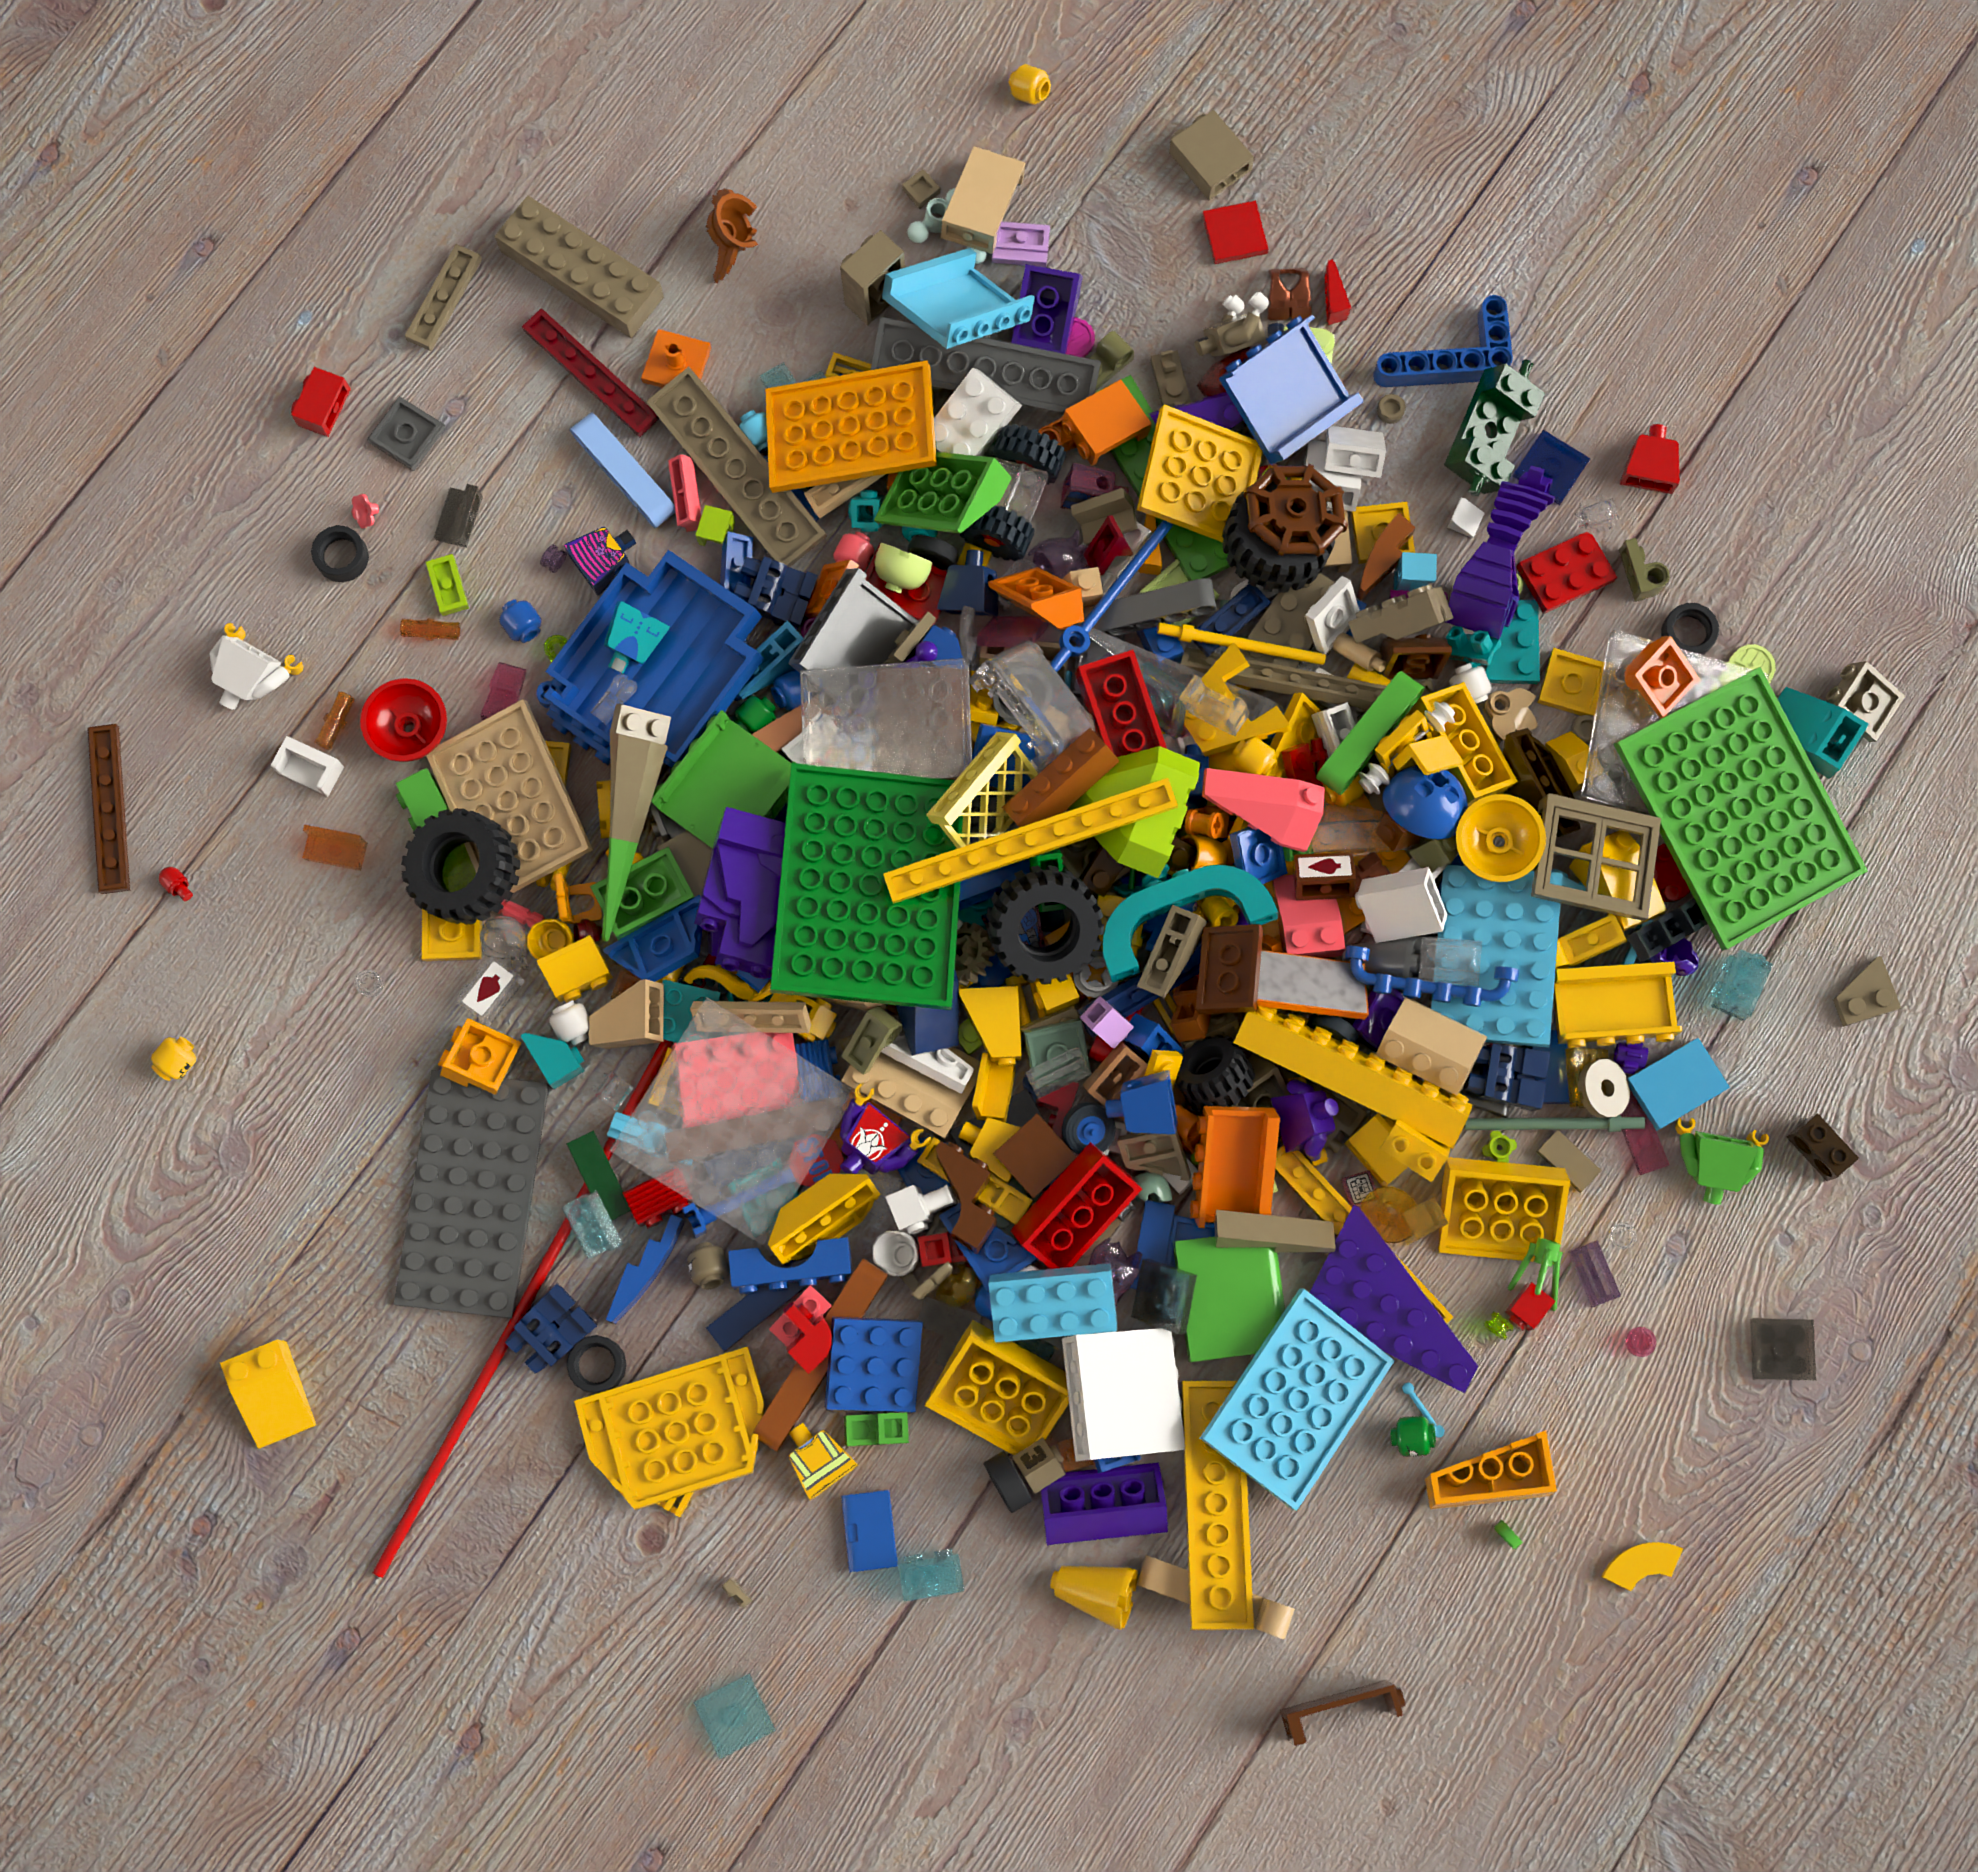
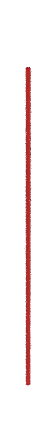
[372,706,852,1578]

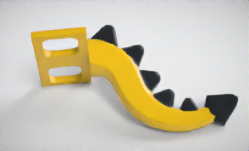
[678,965,771,1002]

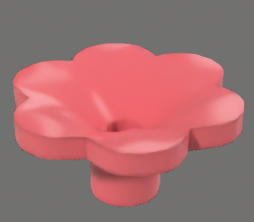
[352,494,379,529]

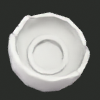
[872,1231,920,1276]

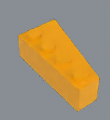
[1425,1430,1557,1509]

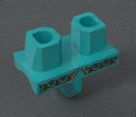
[1446,626,1502,667]

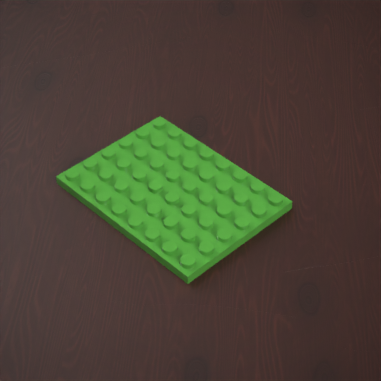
[1613,667,1868,951]

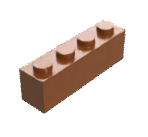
[1002,728,1119,828]

